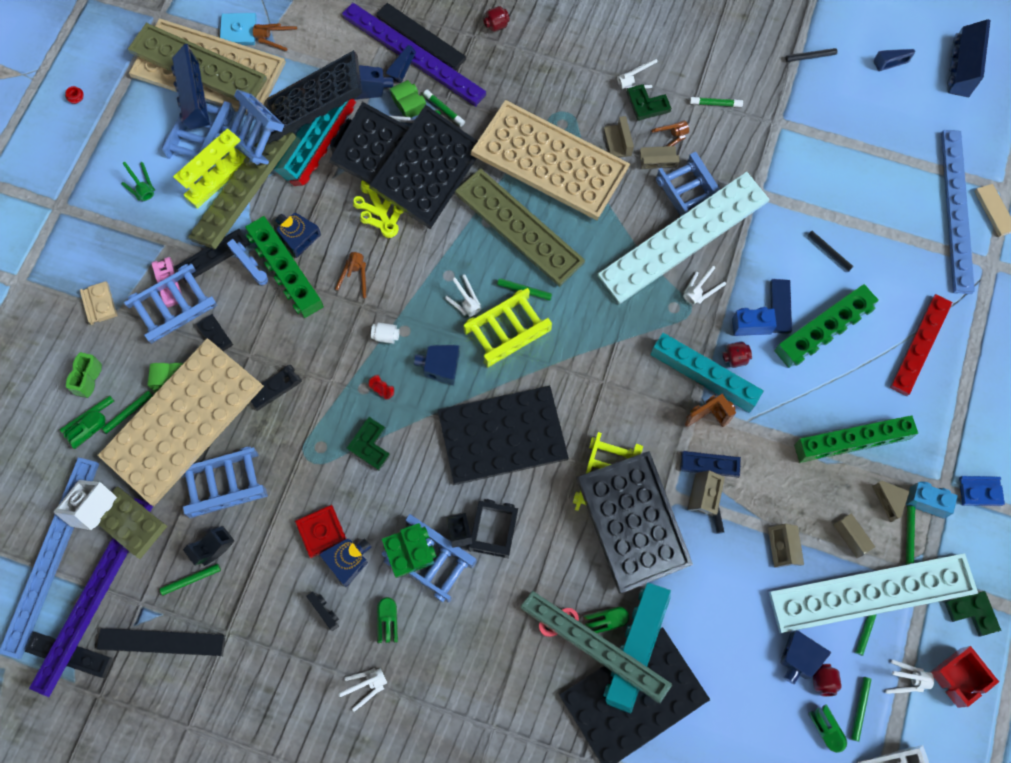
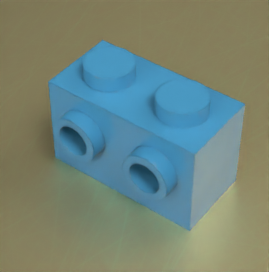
[905,481,958,519]

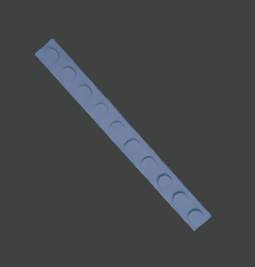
[941,130,975,294]
[0,457,99,659]

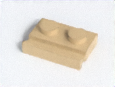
[80,281,117,325]

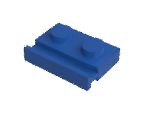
[959,476,1005,506]

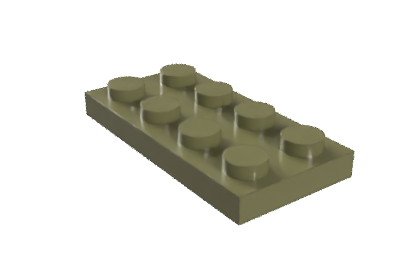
[98,486,168,559]

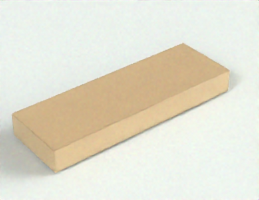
[974,184,1011,237]

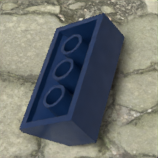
[947,19,991,98]
[171,44,210,130]

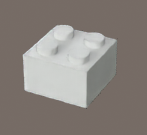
[54,480,117,530]

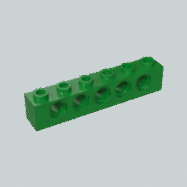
[245,216,324,318]
[774,284,879,368]
[794,415,919,463]

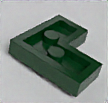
[626,84,672,121]
[346,417,390,471]
[944,591,1002,637]

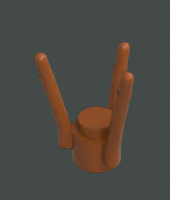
[253,23,297,51]
[651,120,689,146]
[335,252,366,298]

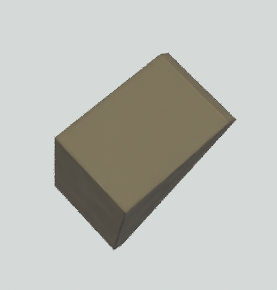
[872,481,909,522]

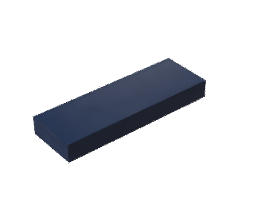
[770,279,792,334]
[680,451,741,478]

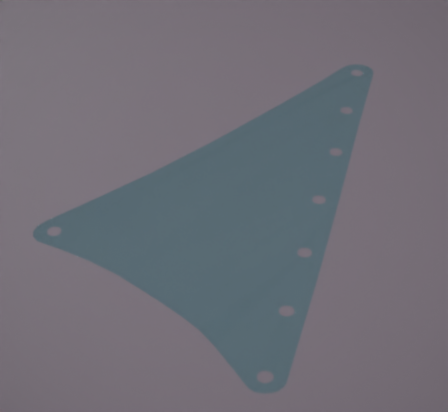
[302,111,692,464]

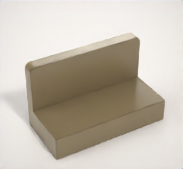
[604,116,634,158]
[640,146,680,169]
[688,470,725,515]
[833,513,875,558]
[768,524,804,568]

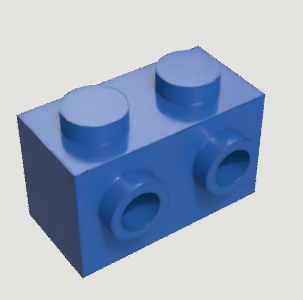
[732,307,777,336]

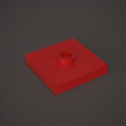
[295,505,347,558]

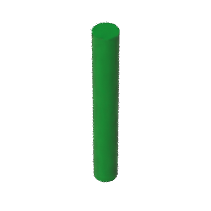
[497,278,552,301]
[102,390,153,434]
[59,396,115,434]
[906,506,915,565]
[160,564,221,596]
[855,614,877,656]
[851,677,872,742]

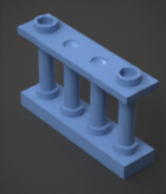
[221,90,284,165]
[162,101,235,159]
[656,152,720,217]
[124,264,218,344]
[182,447,268,518]
[382,514,477,602]

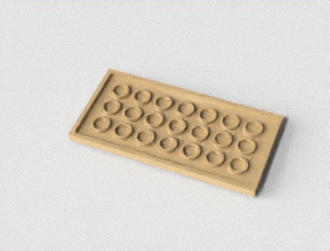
[129,18,286,118]
[471,100,630,221]
[97,338,264,506]

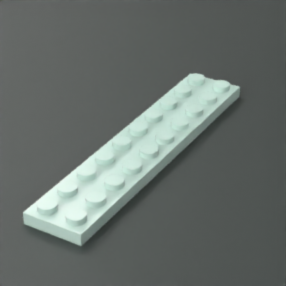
[598,172,769,305]
[769,553,978,633]

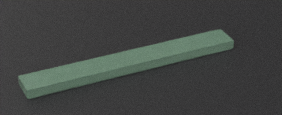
[520,590,672,703]

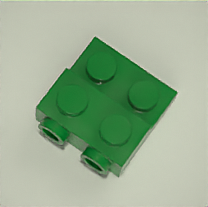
[382,523,436,578]

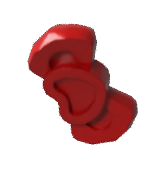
[369,375,394,400]

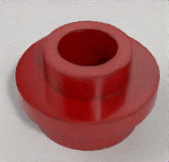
[65,86,84,104]

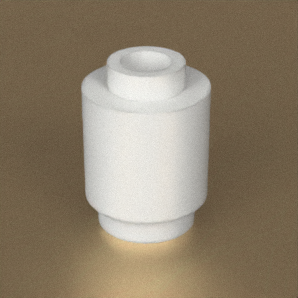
[371,323,400,344]

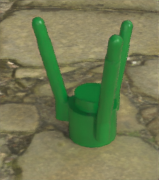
[121,162,155,201]

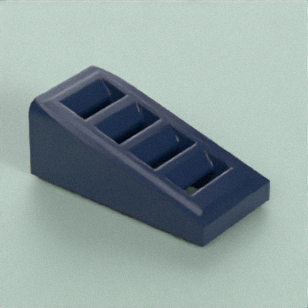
[385,45,416,83]
[874,49,916,71]

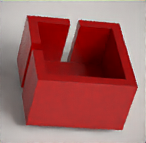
[930,646,999,708]

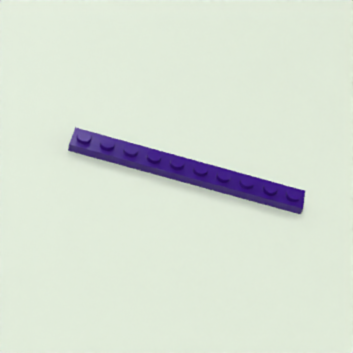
[342,3,486,107]
[29,498,153,697]

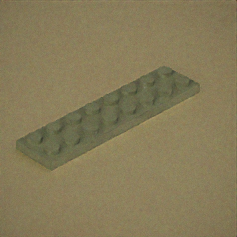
[128,23,268,102]
[188,133,296,249]
[455,168,585,287]

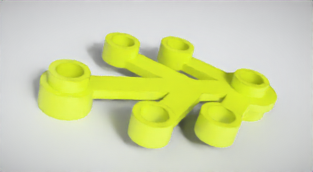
[353,180,404,238]

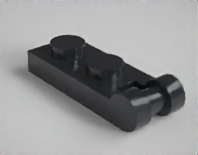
[251,365,302,411]

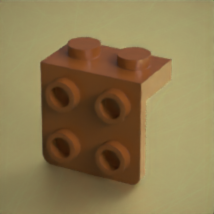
[685,394,736,427]

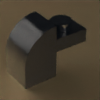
[183,526,235,566]

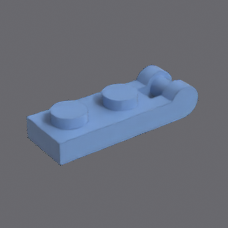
[227,239,268,286]

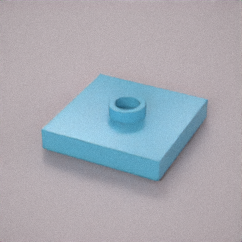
[220,13,257,45]

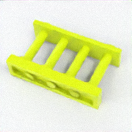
[173,128,246,209]
[464,288,552,367]
[573,432,643,511]

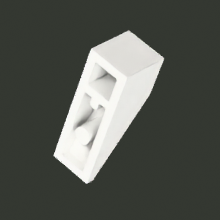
[857,745,929,763]

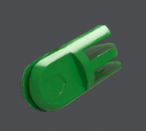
[63,411,106,449]
[377,597,398,643]
[583,607,629,634]
[808,704,847,753]

